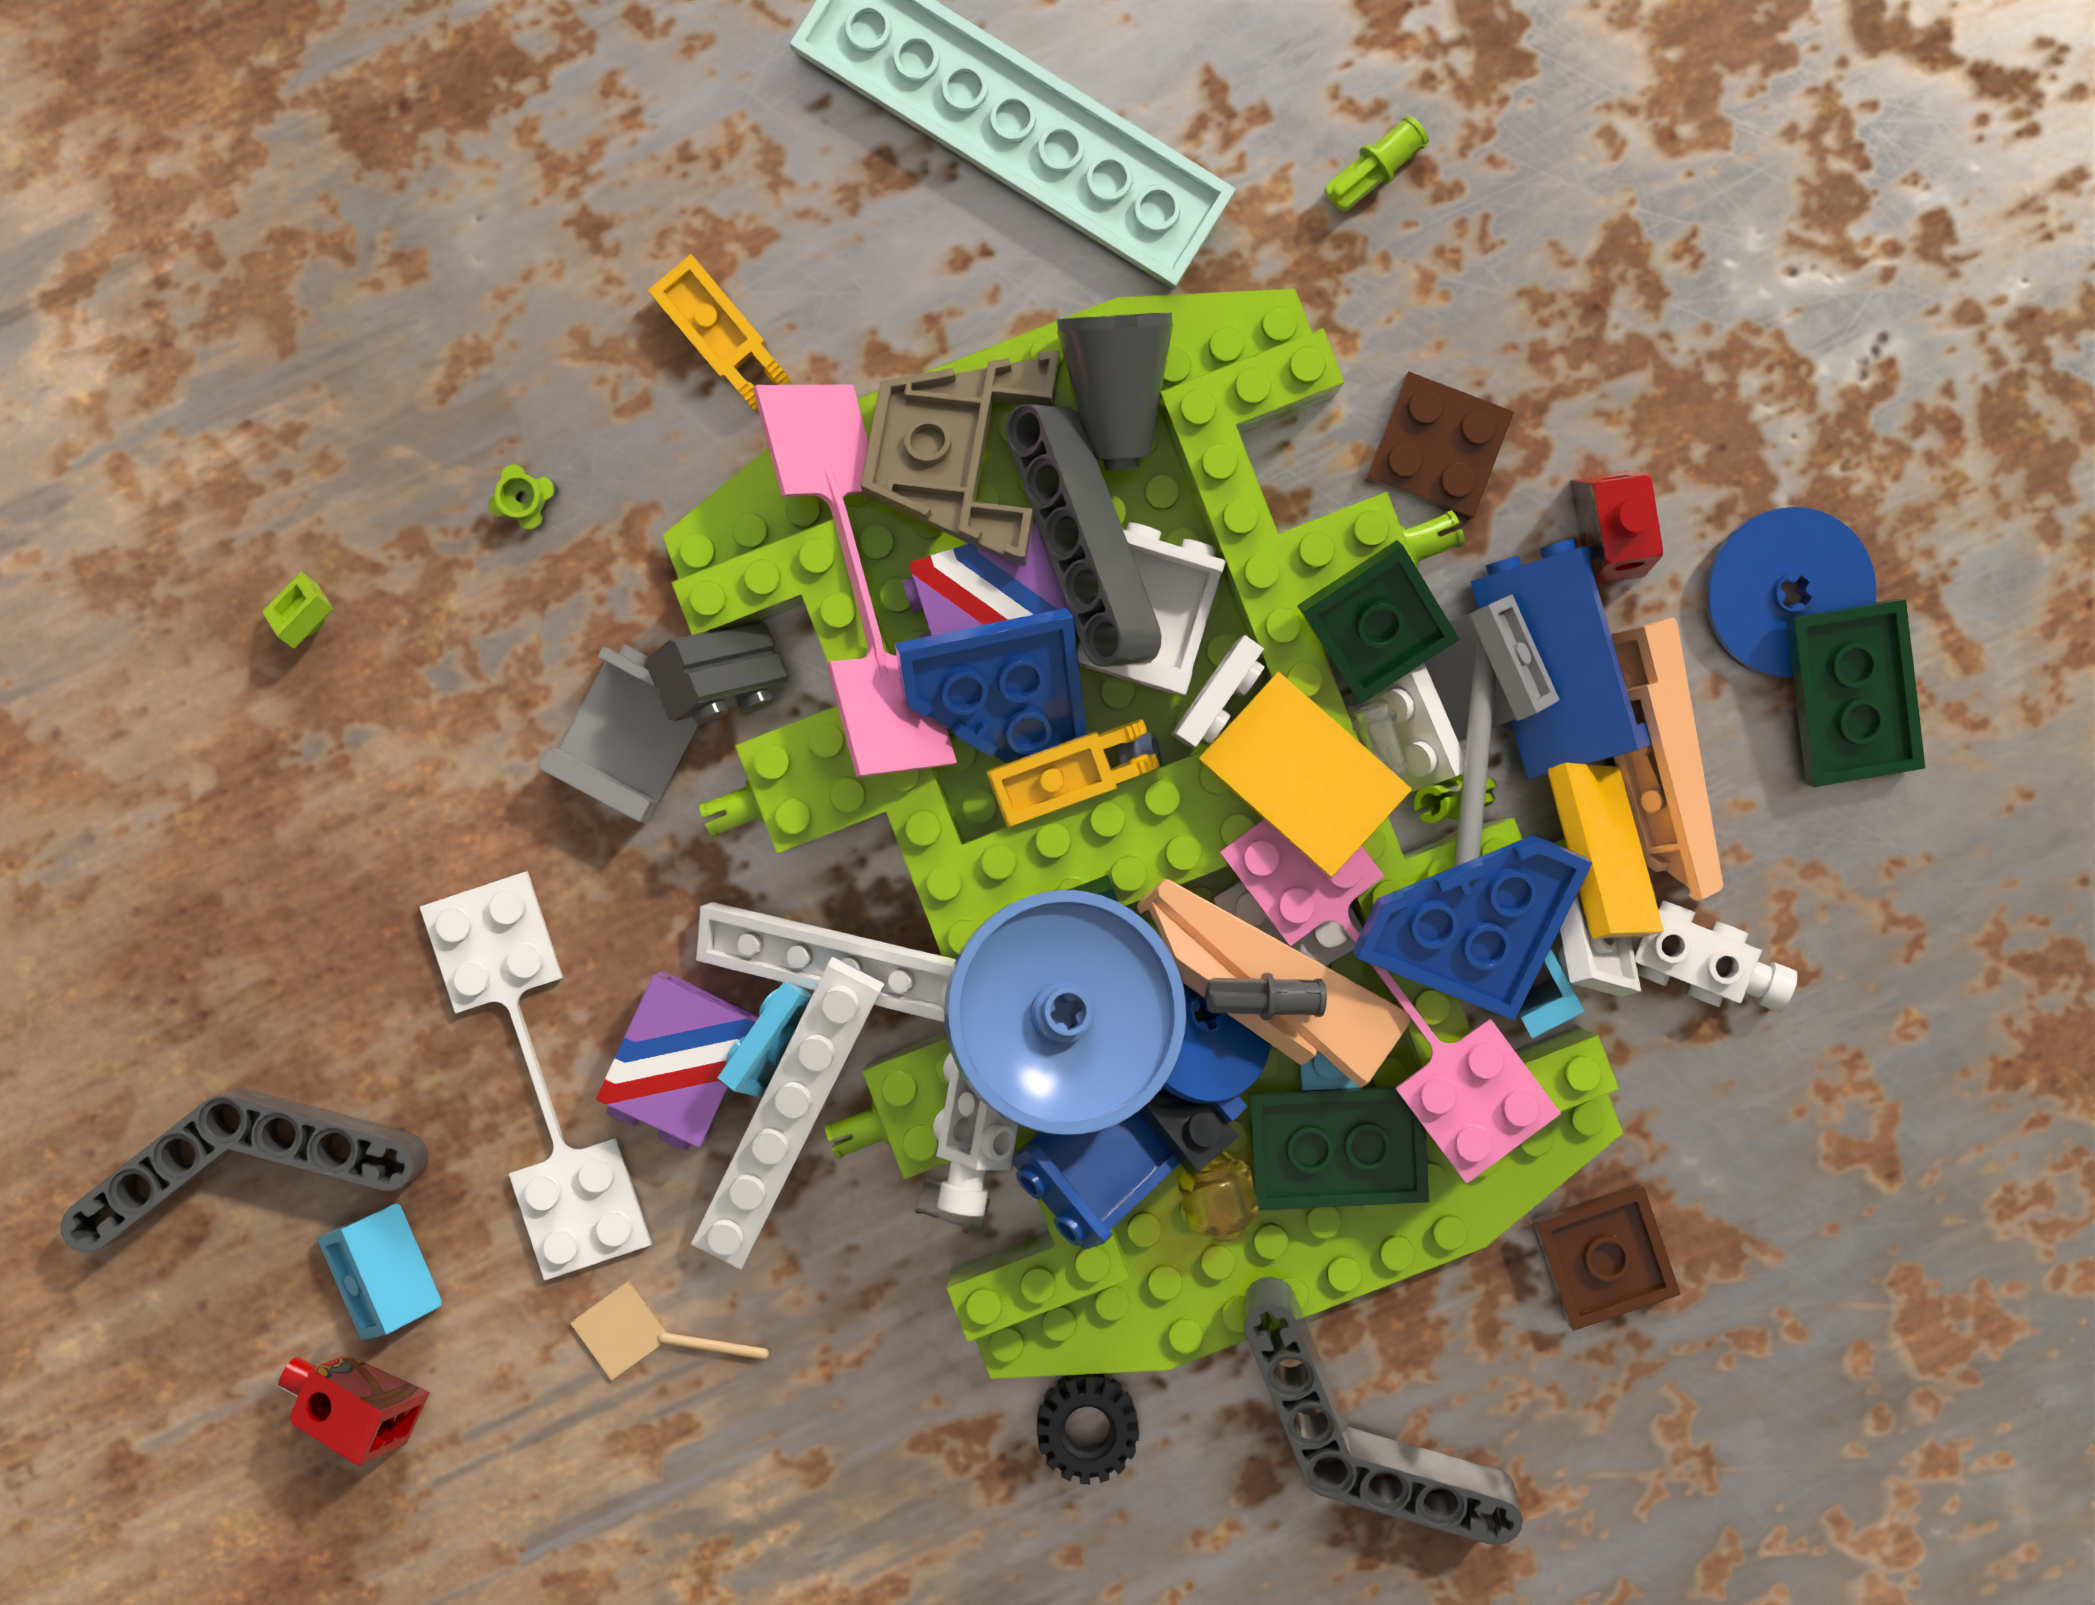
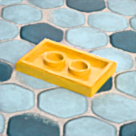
[1199,671,1412,879]
[1547,763,1664,939]

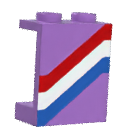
[903,522,1077,638]
[596,971,760,1150]

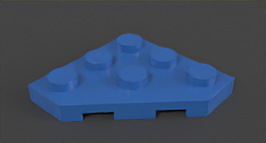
[895,608,1087,763]
[1352,835,1592,1021]

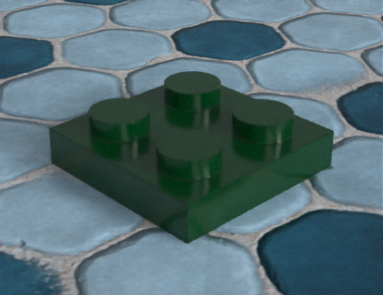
[1297,540,1460,704]

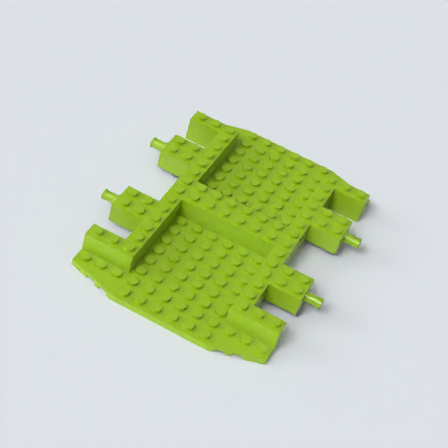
[662,289,1623,1379]

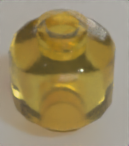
[1178,1151,1259,1242]

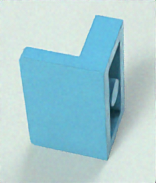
[1519,948,1585,1038]
[317,1204,442,1341]

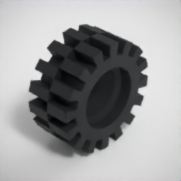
[1037,1374,1139,1485]

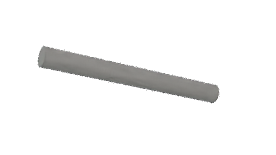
[1455,642,1496,867]

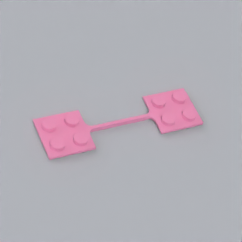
[753,385,957,777]
[1220,819,1561,1184]

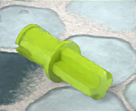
[1324,115,1429,211]
[1414,775,1497,823]

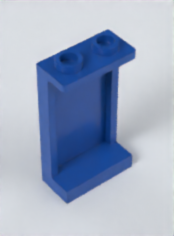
[1470,539,1651,780]
[1012,1095,1248,1250]

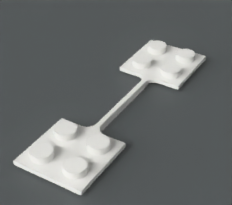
[420,871,652,1281]

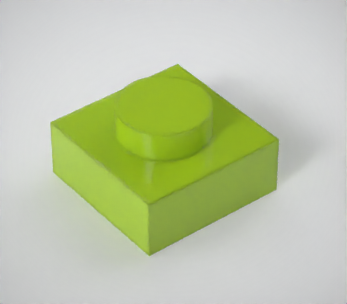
[262,571,334,649]

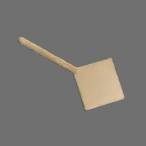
[570,1280,769,1381]

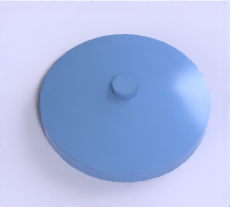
[944,890,1186,1135]

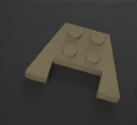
[860,351,1061,566]

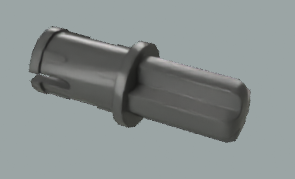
[1205,973,1327,1020]

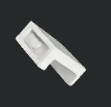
[1077,522,1226,698]

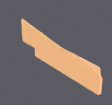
[1611,618,1723,901]
[1137,879,1411,1088]

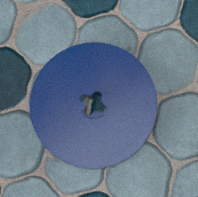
[1706,507,1876,677]
[1160,937,1271,1103]

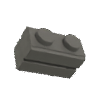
[646,621,789,725]

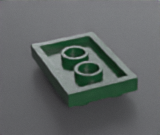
[1786,599,1926,787]
[1249,1085,1429,1211]

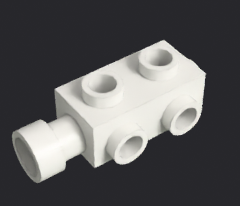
[1631,900,1797,1013]
[933,1053,1018,1216]

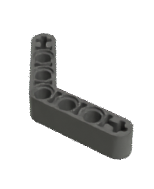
[61,1088,428,1253]
[1244,1277,1523,1545]

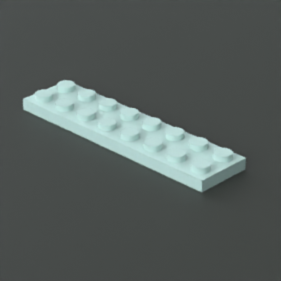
[790,0,1236,290]

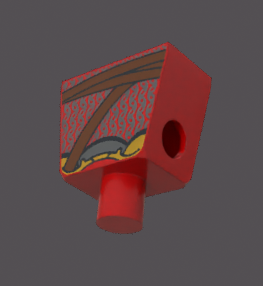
[1570,471,1663,585]
[278,1356,430,1466]

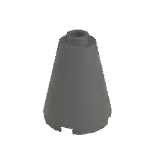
[1057,312,1173,470]

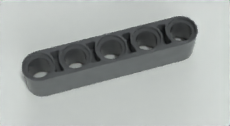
[1006,404,1162,667]

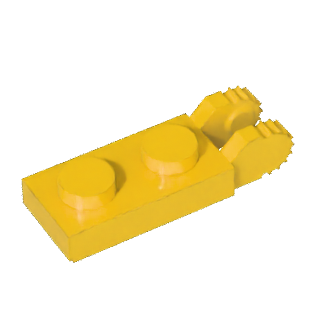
[648,254,792,411]
[987,719,1160,827]

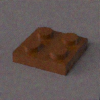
[1365,371,1514,520]
[1532,1183,1681,1331]

